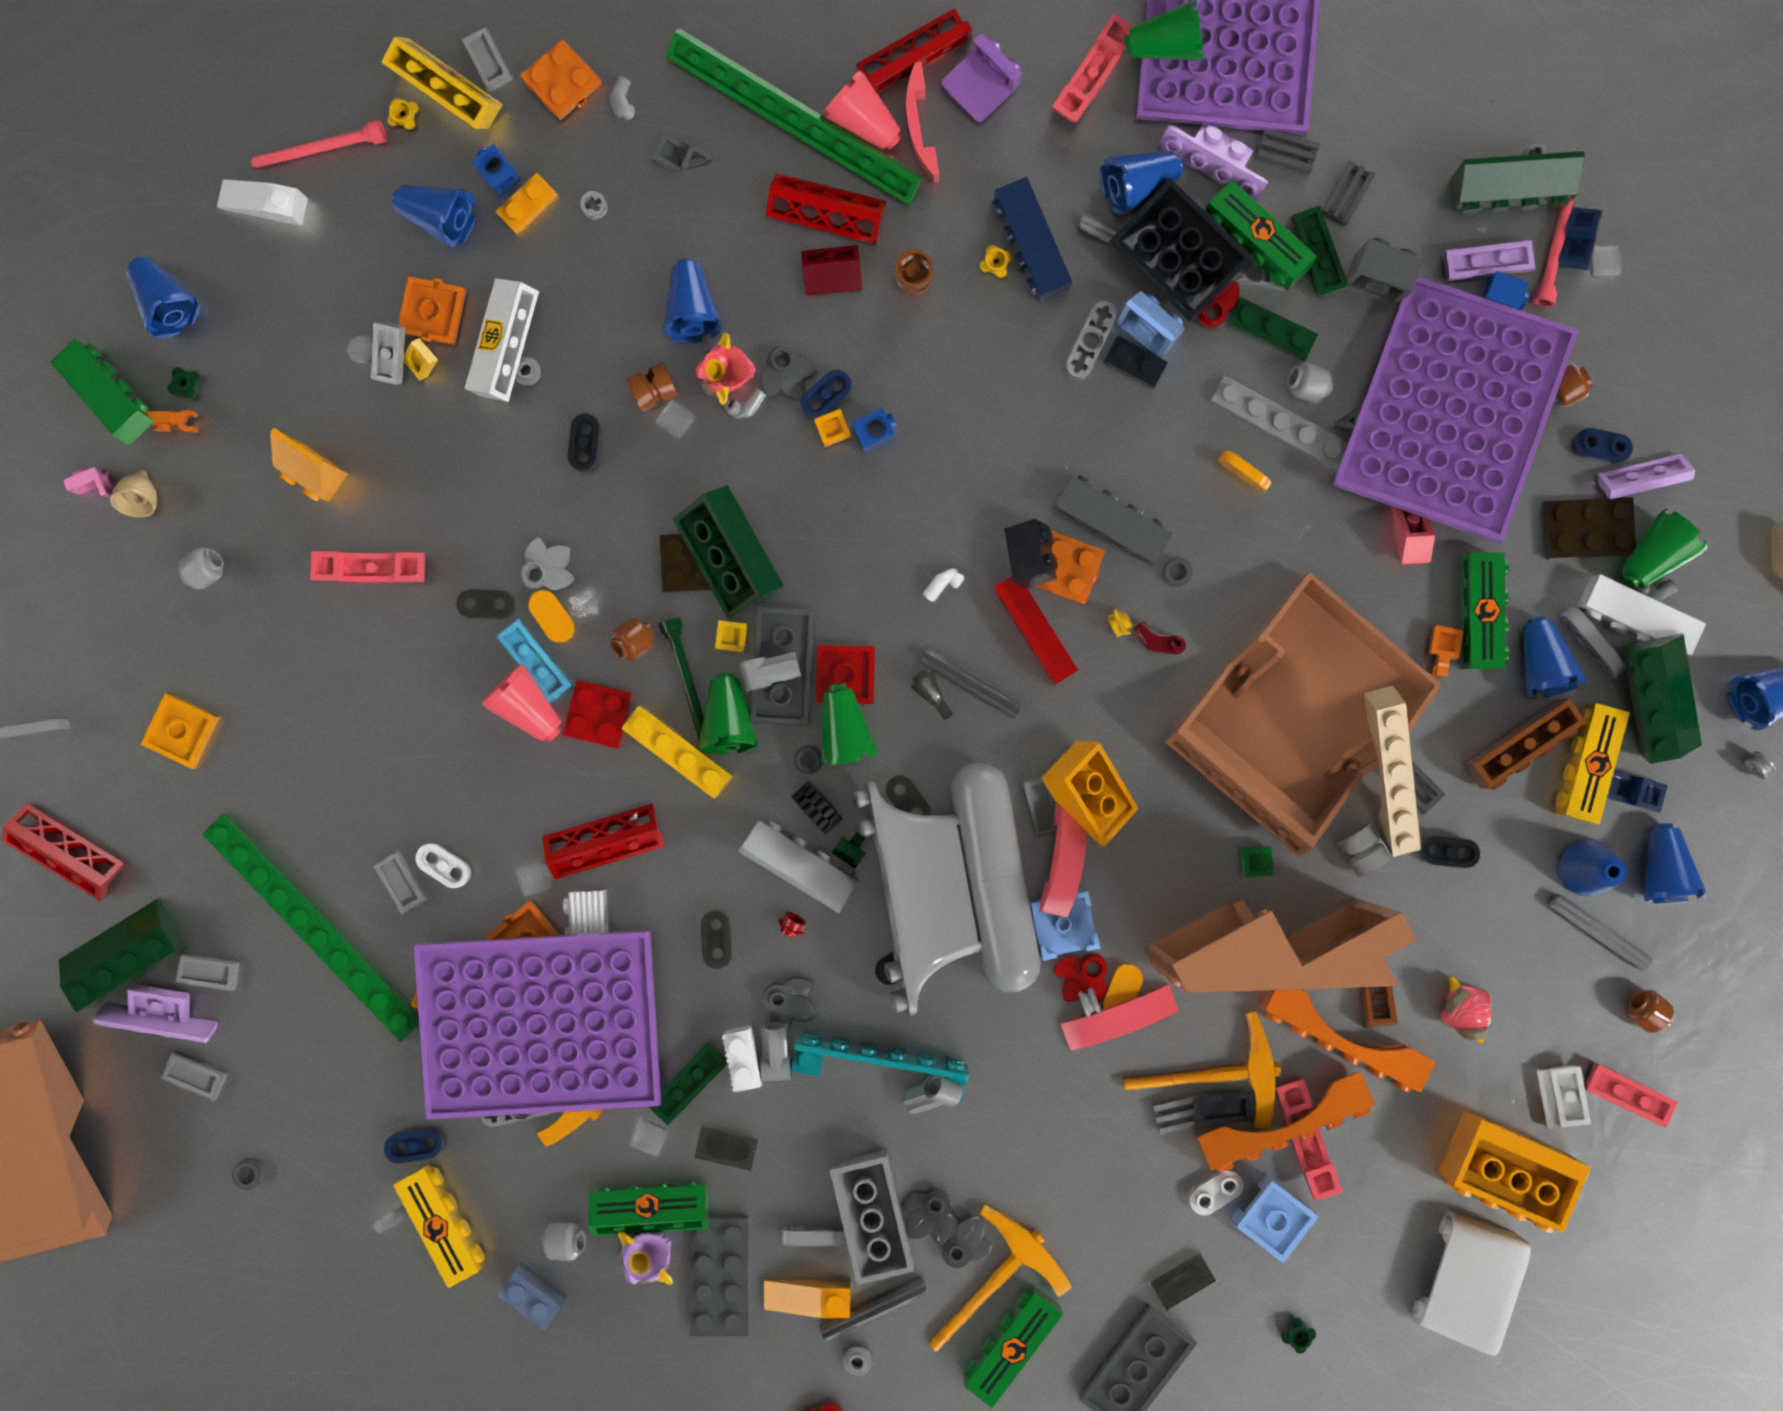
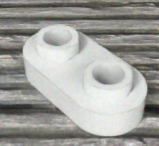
[416,843,471,888]
[1188,1169,1243,1215]

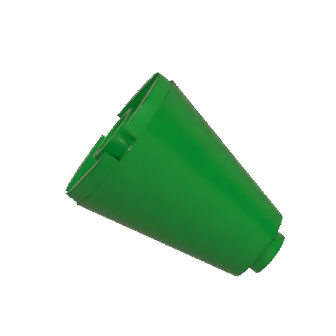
[1124,0,1204,61]
[1622,509,1707,588]
[699,673,757,755]
[820,683,878,765]

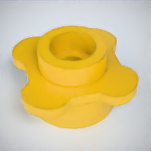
[387,98,419,130]
[980,245,1013,278]
[1108,609,1133,637]

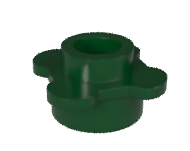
[167,367,200,399]
[1281,1318,1316,1354]

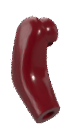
[1132,621,1186,655]

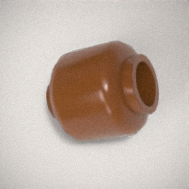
[1554,364,1593,407]
[610,618,654,661]
[1628,990,1674,1034]

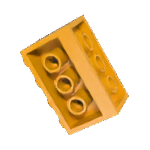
[1437,1109,1591,1233]

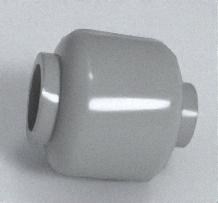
[1288,362,1334,403]
[178,547,224,590]
[540,1221,586,1261]

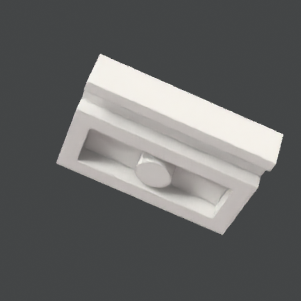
[1537,1064,1591,1129]

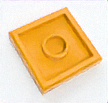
[140,692,220,769]

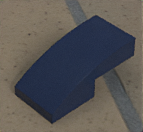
[1559,207,1602,270]
[1607,770,1668,813]

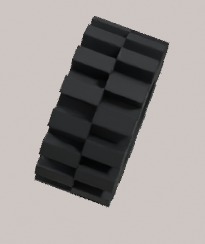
[791,781,843,834]

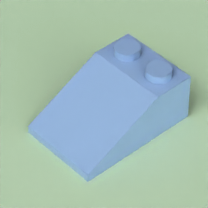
[1116,291,1185,358]

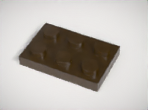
[1543,497,1636,559]
[660,534,712,593]

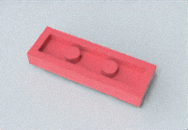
[1584,1063,1678,1128]

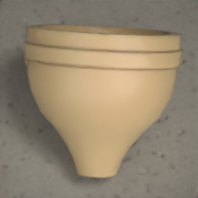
[110,470,157,518]

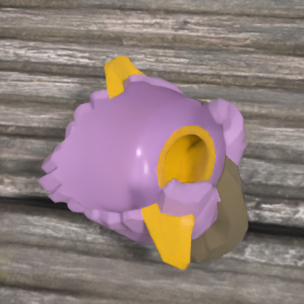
[617,1232,673,1285]

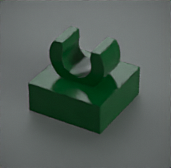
[831,832,866,869]

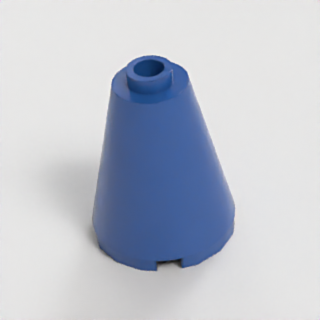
[1099,151,1183,214]
[392,185,476,248]
[126,257,200,338]
[663,259,721,343]
[1523,616,1587,699]
[1728,668,1783,730]
[1644,823,1706,904]
[1557,839,1627,897]

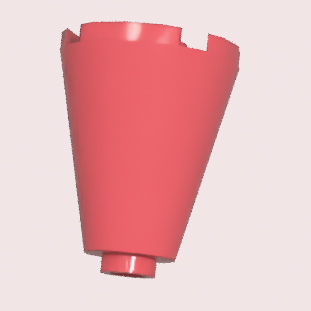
[821,70,901,151]
[481,663,562,742]

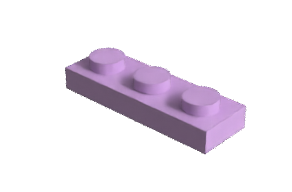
[1443,240,1535,281]
[1597,454,1695,499]

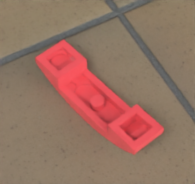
[1051,13,1133,124]
[906,61,939,184]
[310,551,425,583]
[1039,802,1087,918]
[1060,984,1179,1051]
[1275,1079,1343,1201]

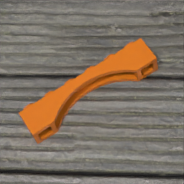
[1260,989,1437,1093]
[1196,1072,1375,1174]

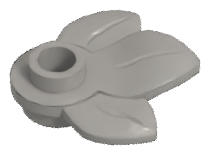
[521,538,575,591]

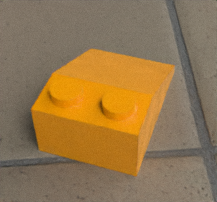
[270,428,348,502]
[1042,741,1139,847]

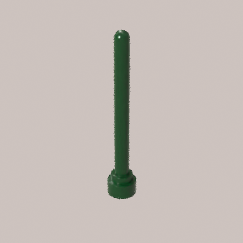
[658,617,704,740]

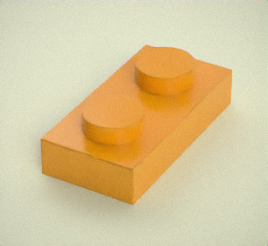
[495,172,558,235]

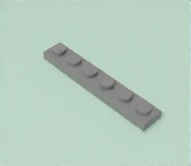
[1210,375,1348,472]

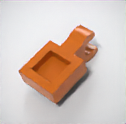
[147,410,198,434]
[1427,625,1464,679]

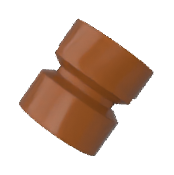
[895,249,933,296]
[627,362,679,413]

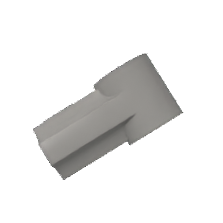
[740,652,801,691]
[761,1022,792,1082]
[903,1074,963,1114]

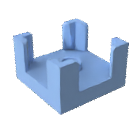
[1029,889,1101,961]
[1231,1173,1319,1263]

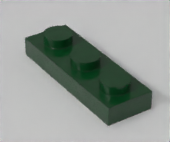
[1291,205,1349,298]
[1227,297,1318,362]
[649,1041,728,1126]

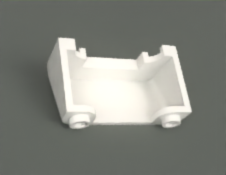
[1412,1210,1531,1356]

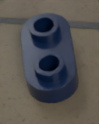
[801,370,851,419]
[1572,428,1633,464]
[384,1128,444,1163]

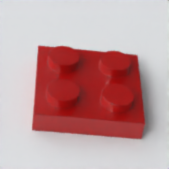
[816,645,875,705]
[562,679,633,749]

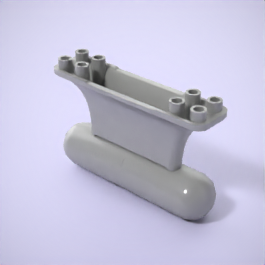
[853,762,1040,1016]

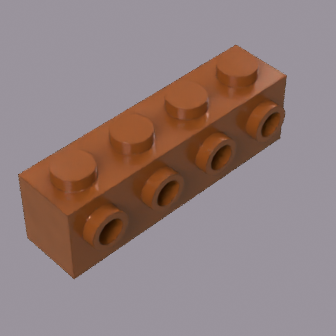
[1464,698,1587,790]

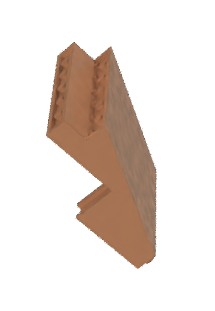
[1165,572,1442,857]
[1147,897,1417,993]
[0,1019,113,1263]

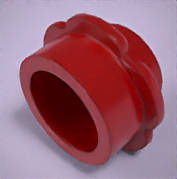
[778,912,806,938]

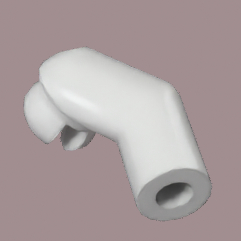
[923,568,964,602]

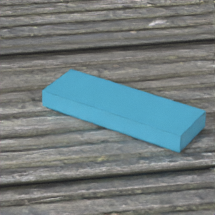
[495,619,573,704]

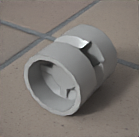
[1336,822,1391,877]

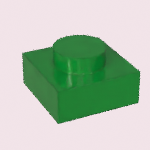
[1241,846,1273,877]

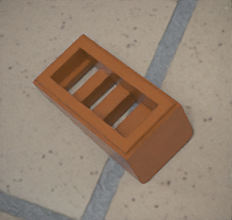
[1361,966,1398,1028]

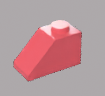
[1392,506,1435,564]

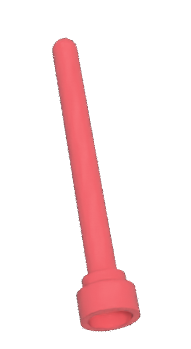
[251,119,387,168]
[1531,198,1575,307]

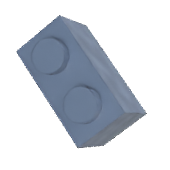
[497,1263,567,1331]

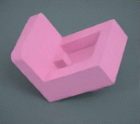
[63,467,116,499]

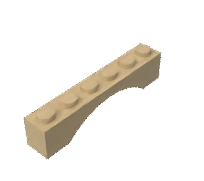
[1364,686,1421,857]

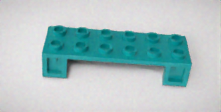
[791,1032,970,1102]

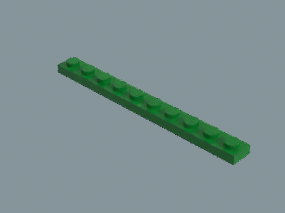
[665,28,923,205]
[202,814,419,1042]

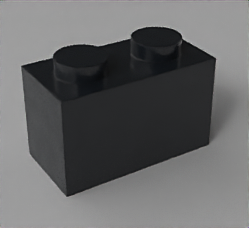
[1004,519,1058,589]

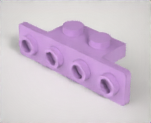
[1158,123,1268,202]
[93,984,217,1043]

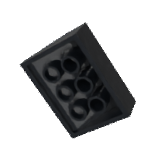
[1108,178,1254,322]

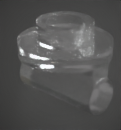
[567,587,596,618]

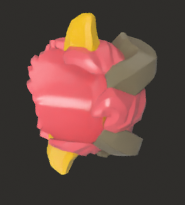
[695,333,756,405]
[1440,977,1492,1044]

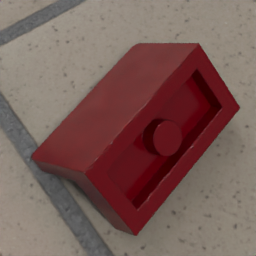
[801,245,862,295]

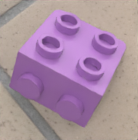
[941,33,1022,123]

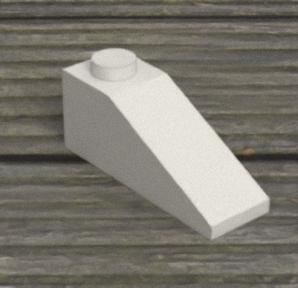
[217,179,308,226]

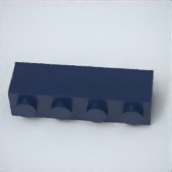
[991,177,1072,302]

